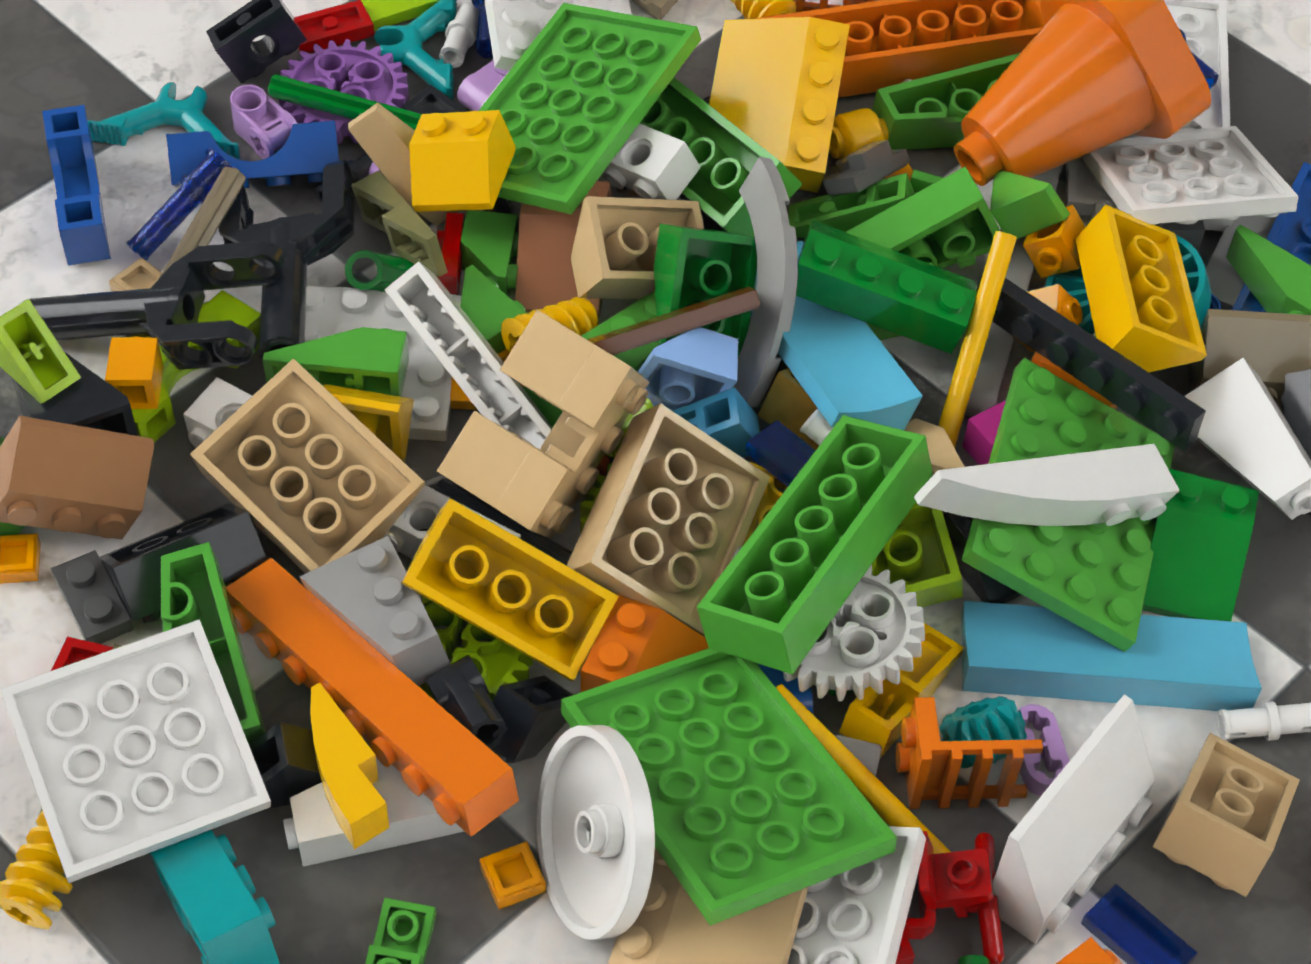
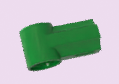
[345,249,415,292]

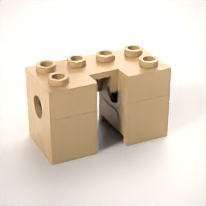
[437,310,649,539]

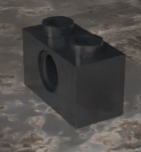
[206,0,307,84]

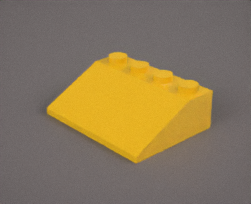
[709,17,850,193]

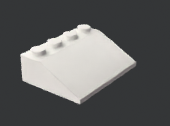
[992,694,1155,944]

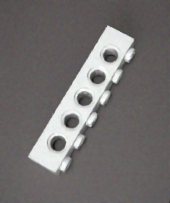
[480,71,701,200]

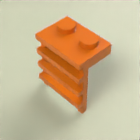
[895,697,1043,809]

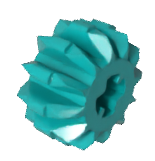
[939,696,1027,769]

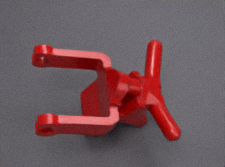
[902,831,1005,964]

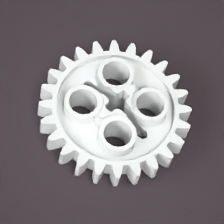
[783,565,925,701]

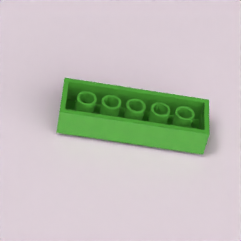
[640,77,802,237]
[697,415,933,675]

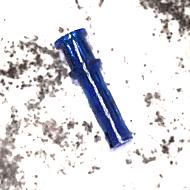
[126,147,232,261]

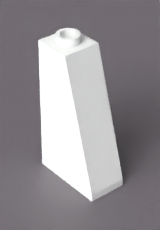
[1185,358,1311,520]
[283,758,465,867]

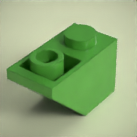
[461,210,519,296]
[460,265,527,354]

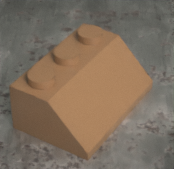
[0,416,154,540]

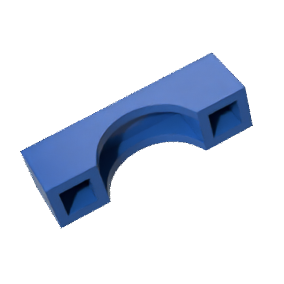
[42,105,111,266]
[166,121,339,193]

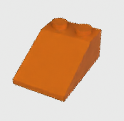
[581,594,708,692]

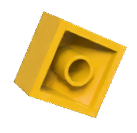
[409,110,516,212]

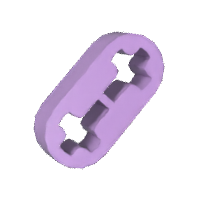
[1018,704,1069,796]

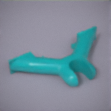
[374,0,457,100]
[88,82,241,160]

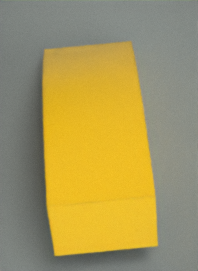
[839,623,965,758]
[310,683,390,850]

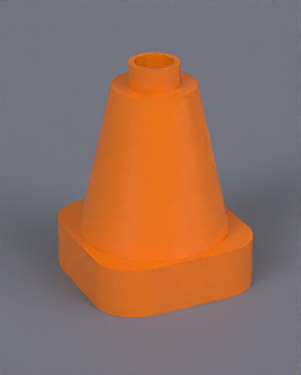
[954,0,1211,186]

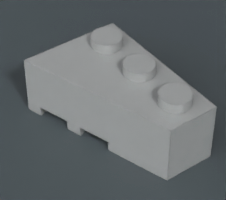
[299,536,450,686]

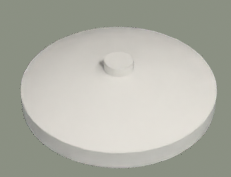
[536,725,655,940]

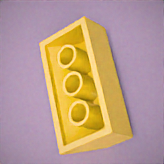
[1075,204,1207,373]
[401,498,619,682]

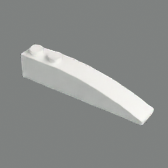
[385,261,553,449]
[914,444,1180,526]

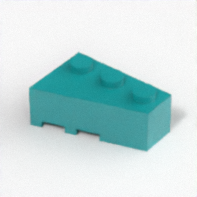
[150,830,280,964]

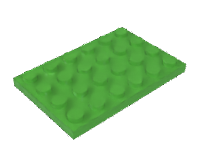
[479,3,701,215]
[962,358,1175,652]
[561,648,897,926]

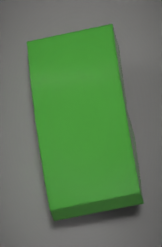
[365,897,437,964]

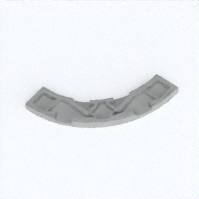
[734,156,798,407]

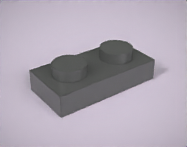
[51,550,134,644]

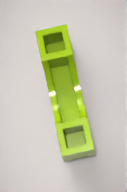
[132,290,261,443]

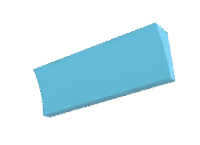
[750,240,923,430]
[961,601,1262,711]

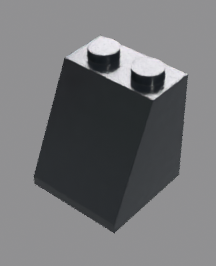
[11,352,138,436]

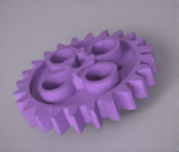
[278,39,409,144]

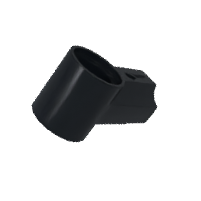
[425,655,508,749]

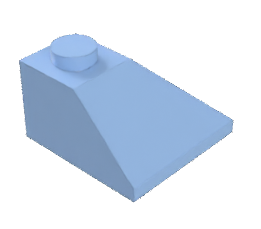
[638,327,738,411]

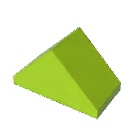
[0,299,81,404]

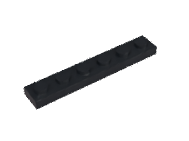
[973,274,1206,452]

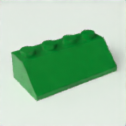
[796,220,977,354]

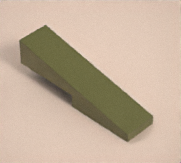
[351,170,448,277]

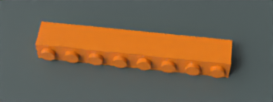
[226,558,519,837]

